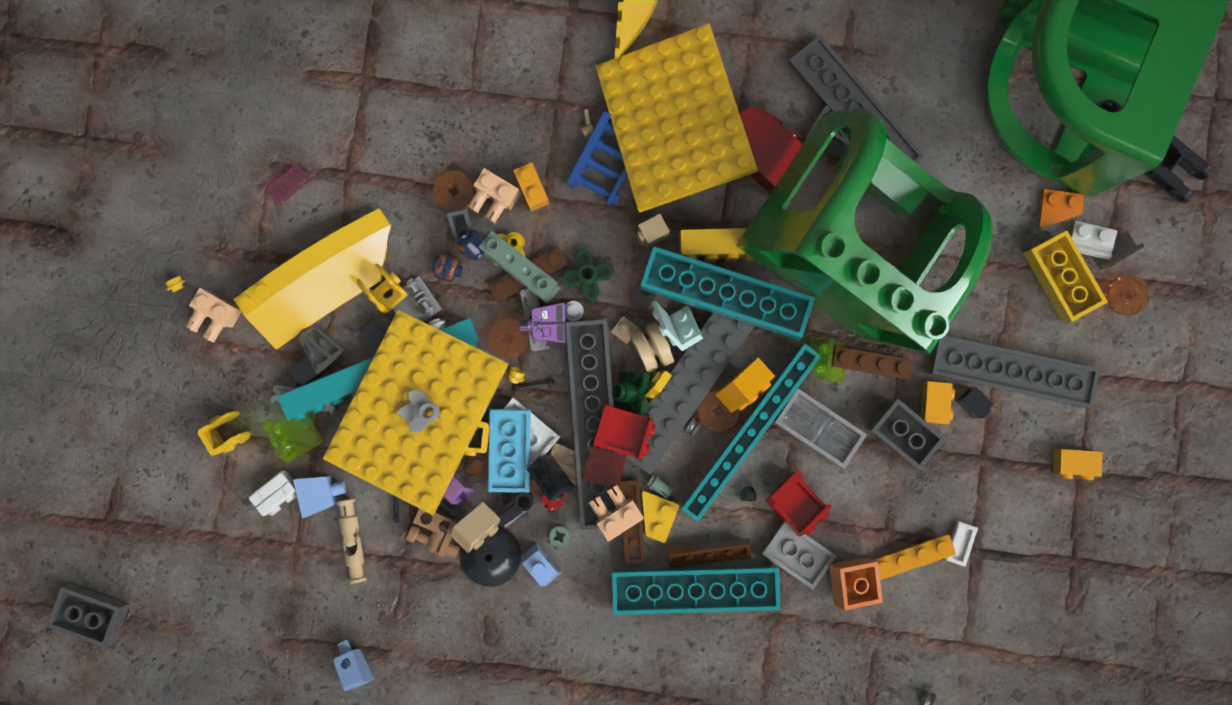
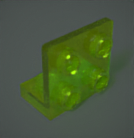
[816,338,848,383]
[261,413,323,464]

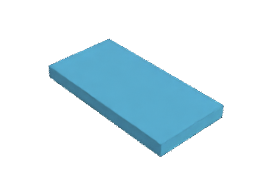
[488,409,531,493]

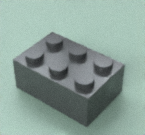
[867,399,946,470]
[46,583,130,648]

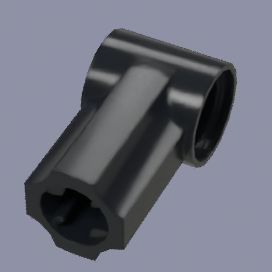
[495,492,535,528]

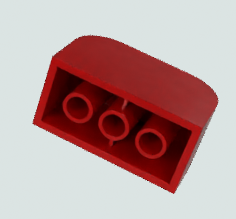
[740,108,802,194]

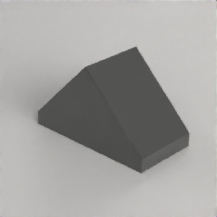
[446,207,474,243]

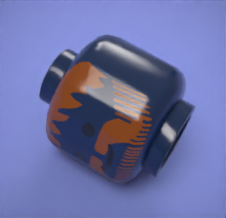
[456,229,484,260]
[431,253,463,282]

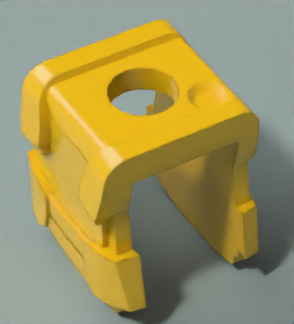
[357,263,407,313]
[198,411,252,456]
[464,421,489,456]

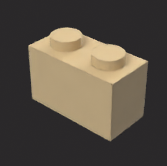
[636,214,670,249]
[451,502,500,553]

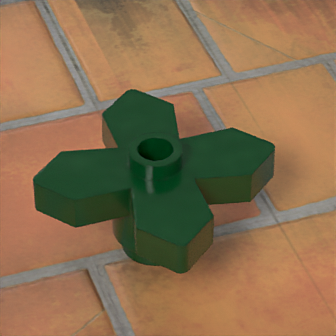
[560,248,615,303]
[612,372,651,415]

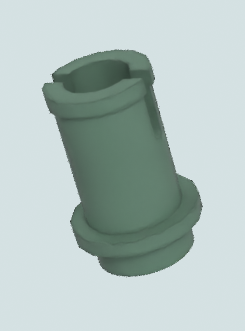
[646,475,673,499]

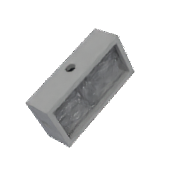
[772,388,867,469]

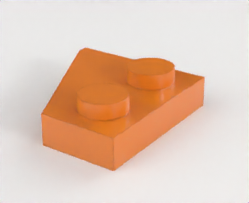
[1037,189,1084,229]

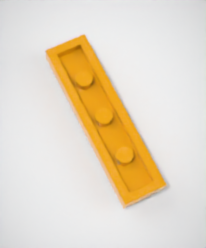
[873,534,956,580]

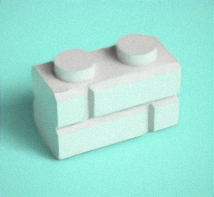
[249,470,297,516]

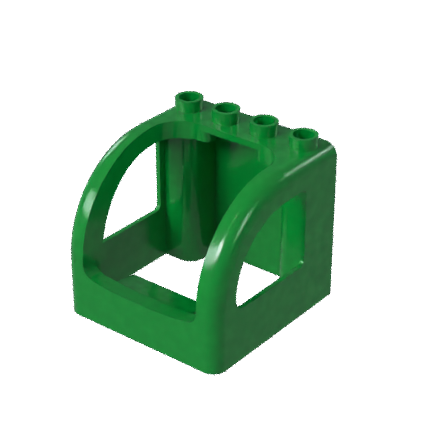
[985,0,1230,197]
[736,108,993,354]

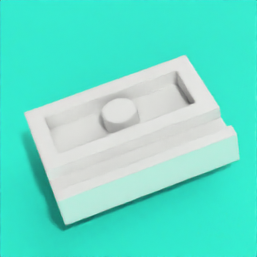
[1071,221,1117,260]

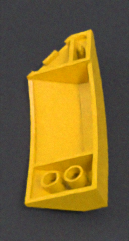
[615,0,658,59]
[234,208,391,349]

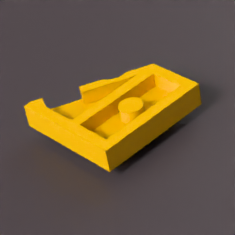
[644,369,672,401]
[642,490,680,543]

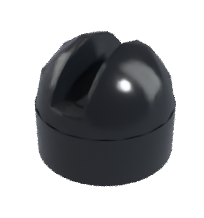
[740,486,757,501]

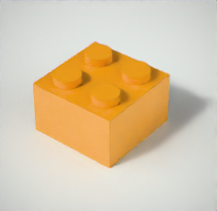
[715,357,775,413]

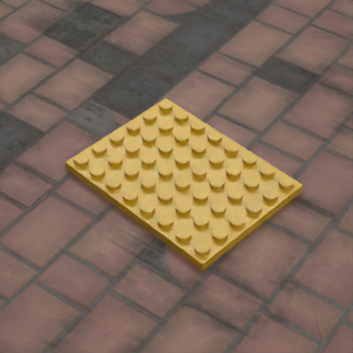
[596,23,758,212]
[323,310,509,515]

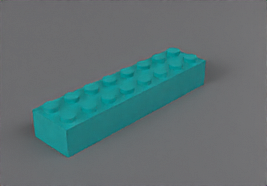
[641,246,815,340]
[612,565,781,615]

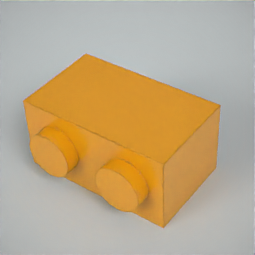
[513,163,549,212]
[920,381,955,425]
[1053,449,1103,480]

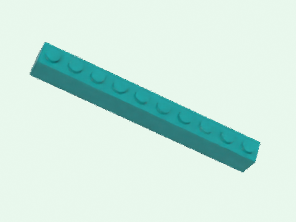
[277,318,480,422]
[680,344,821,522]

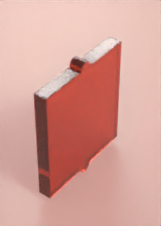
[583,446,627,488]

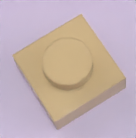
[611,316,639,345]

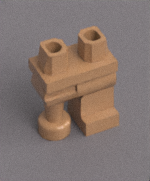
[406,508,460,558]

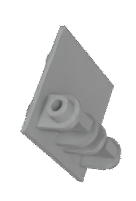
[386,276,442,322]

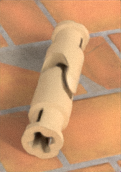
[336,499,367,584]

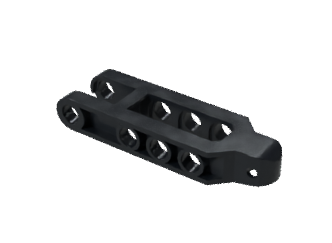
[1096,99,1212,203]

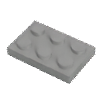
[762,521,836,590]

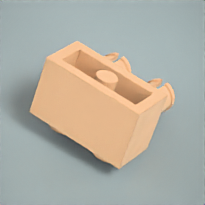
[467,168,521,224]
[185,288,241,343]
[588,484,644,542]

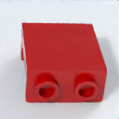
[593,405,656,460]
[765,470,832,537]

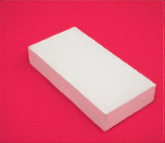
[944,521,978,567]

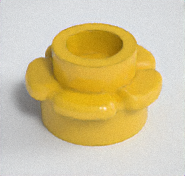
[165,276,185,293]
[505,366,525,384]

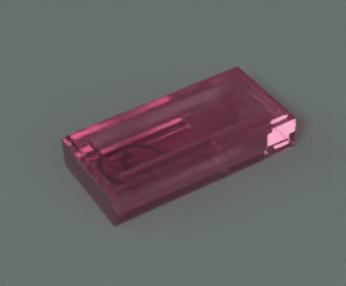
[266,163,311,205]

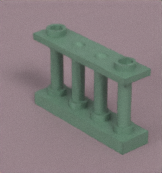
[479,231,561,304]

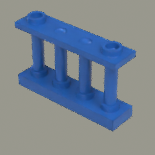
[567,111,628,208]

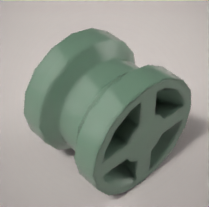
[549,525,570,547]

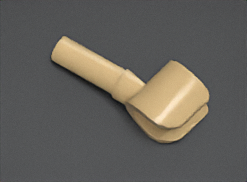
[581,109,594,139]

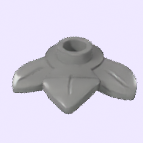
[398,390,440,433]

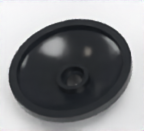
[460,526,521,587]

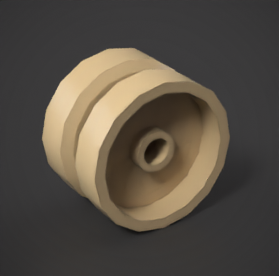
[629,322,674,373]

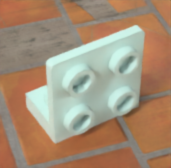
[652,301,703,351]

